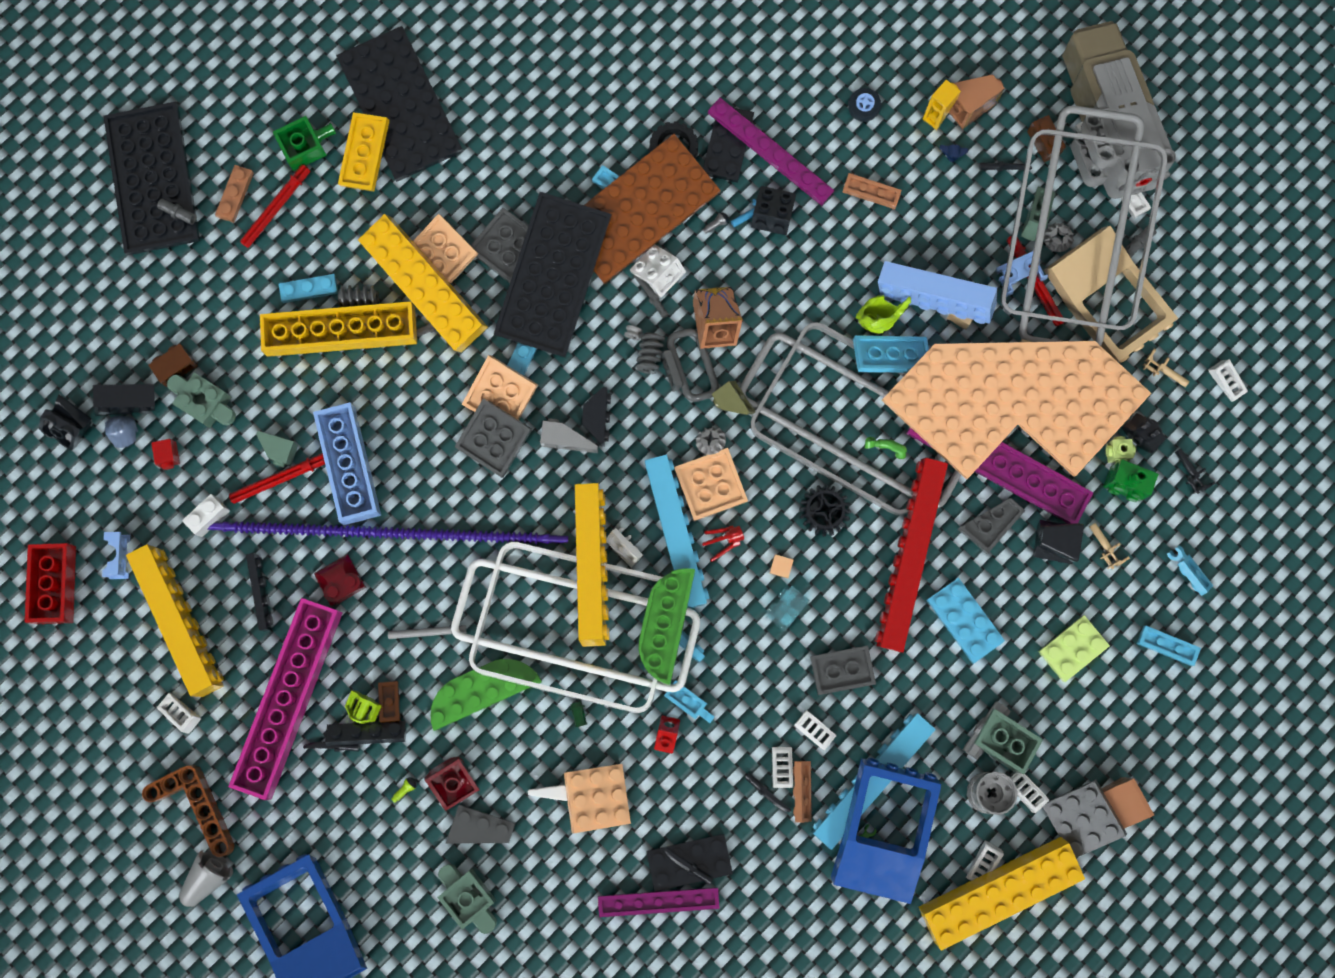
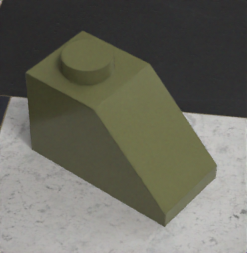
[712,381,755,415]

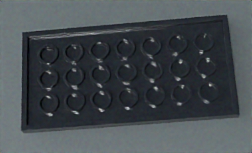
[336,26,463,182]
[103,101,200,256]
[494,192,612,358]

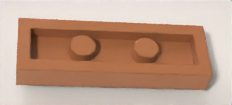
[215,165,254,223]
[843,173,902,209]
[793,761,812,823]

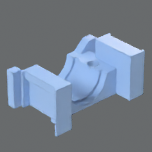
[996,251,1048,297]
[102,532,130,579]

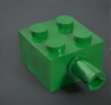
[273,116,336,171]
[1103,459,1159,502]

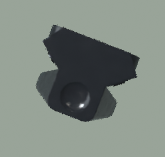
[39,394,92,449]
[1033,520,1084,564]

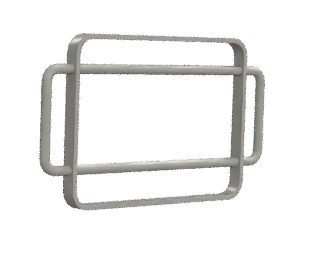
[1001,106,1167,346]
[740,322,961,515]

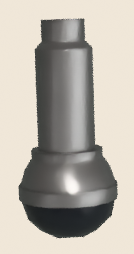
[703,212,729,234]

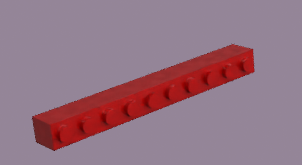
[875,458,948,653]

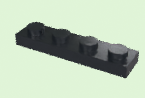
[246,553,273,632]
[325,721,407,746]

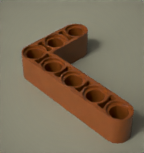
[142,765,234,857]

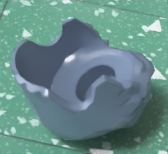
[104,415,138,448]

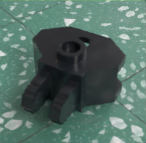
[1122,413,1166,454]

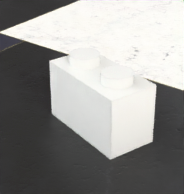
[182,494,230,537]

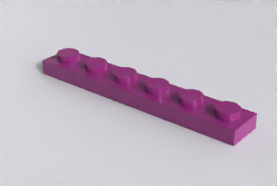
[598,887,720,917]

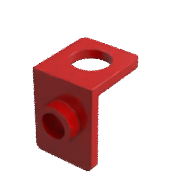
[654,716,680,754]

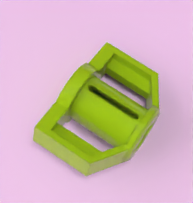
[345,690,382,724]

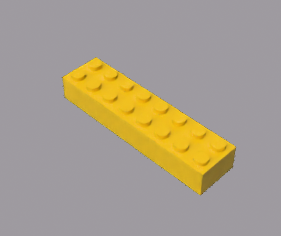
[358,214,488,353]
[260,301,417,357]
[575,483,610,647]
[126,544,224,697]
[918,837,1085,951]

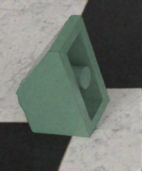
[256,431,298,468]

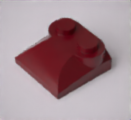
[314,554,367,607]
[424,756,480,811]

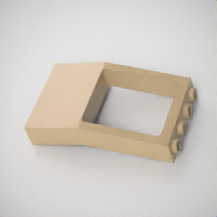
[1044,226,1178,363]

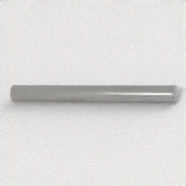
[388,625,467,639]

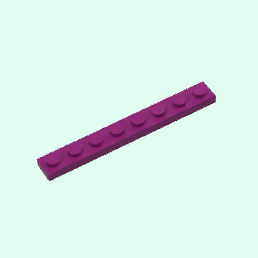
[708,97,834,206]

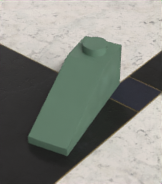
[1021,186,1056,242]

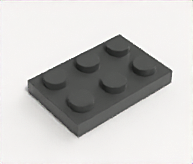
[810,646,876,695]

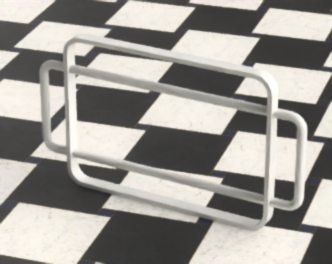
[451,542,700,713]

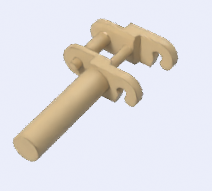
[1143,348,1190,387]
[1089,523,1130,569]

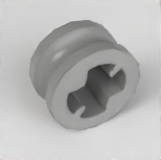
[624,325,642,340]

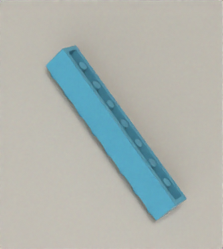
[645,454,709,609]
[812,713,936,850]

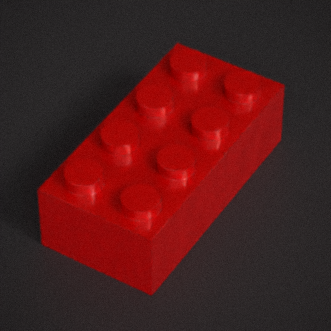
[25,543,76,624]

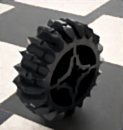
[799,485,851,537]

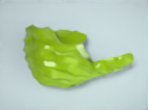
[856,295,911,334]

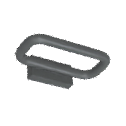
[661,328,719,402]

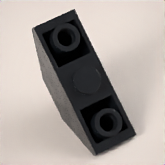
[582,387,611,447]

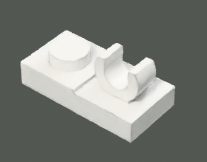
[607,528,643,568]

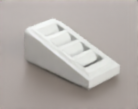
[1208,359,1248,402]
[157,692,201,733]
[794,710,836,751]
[772,747,793,788]
[1010,772,1049,813]
[528,785,567,801]
[966,840,1004,881]

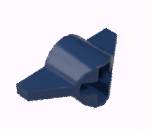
[940,145,968,162]

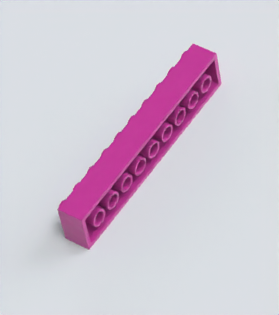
[228,598,343,800]

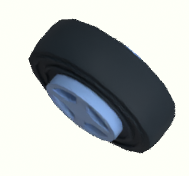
[848,88,881,122]

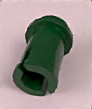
[570,701,588,728]

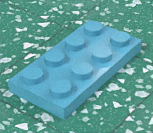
[853,335,929,373]
[926,577,1005,664]

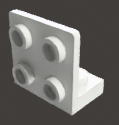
[630,245,686,298]

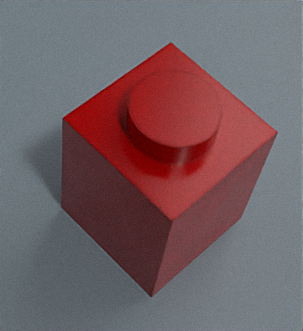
[151,439,180,470]

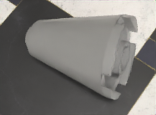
[179,850,233,907]

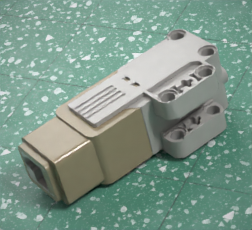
[1062,21,1176,199]

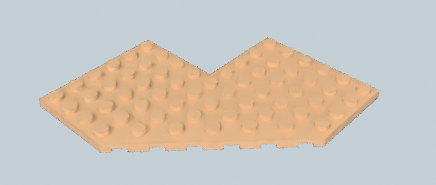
[882,341,1151,479]

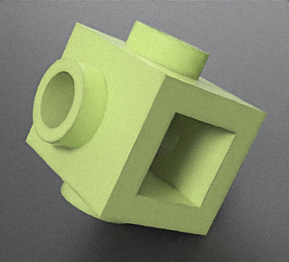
[1105,436,1136,463]

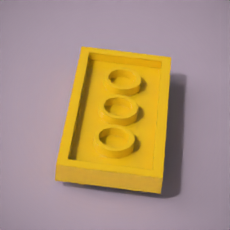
[338,112,390,192]

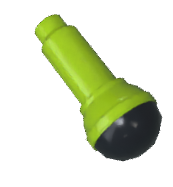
[391,777,417,803]

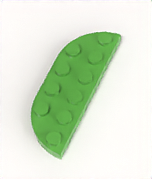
[639,568,695,685]
[430,659,542,731]

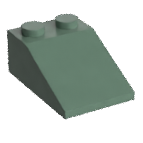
[974,708,1043,774]

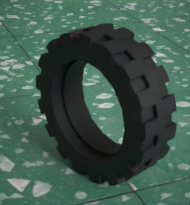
[649,121,698,160]

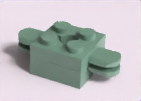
[167,372,236,428]
[437,864,497,934]

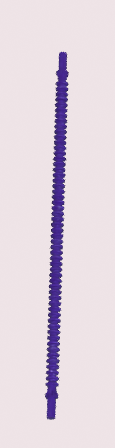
[207,521,569,544]

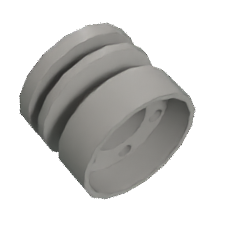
[967,772,1018,815]

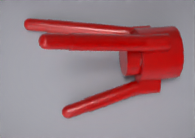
[702,525,744,562]

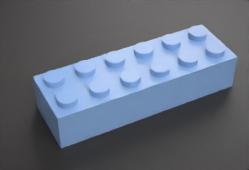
[878,261,997,324]
[313,402,381,525]

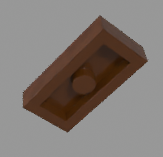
[378,681,400,723]

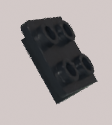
[751,186,796,236]

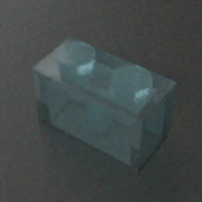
[766,586,810,632]

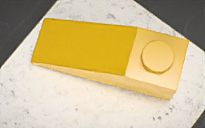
[923,80,961,130]

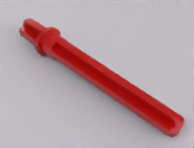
[240,164,310,248]
[1007,236,1064,326]
[229,453,325,503]

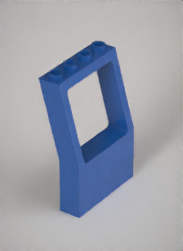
[831,758,941,904]
[236,854,368,978]

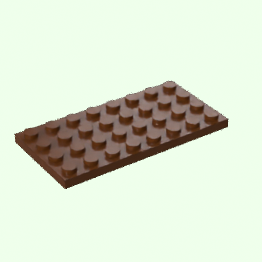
[584,134,721,284]

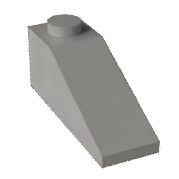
[540,419,599,453]

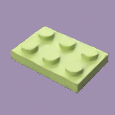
[1038,615,1110,682]

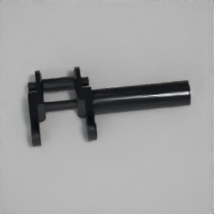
[1175,449,1216,494]

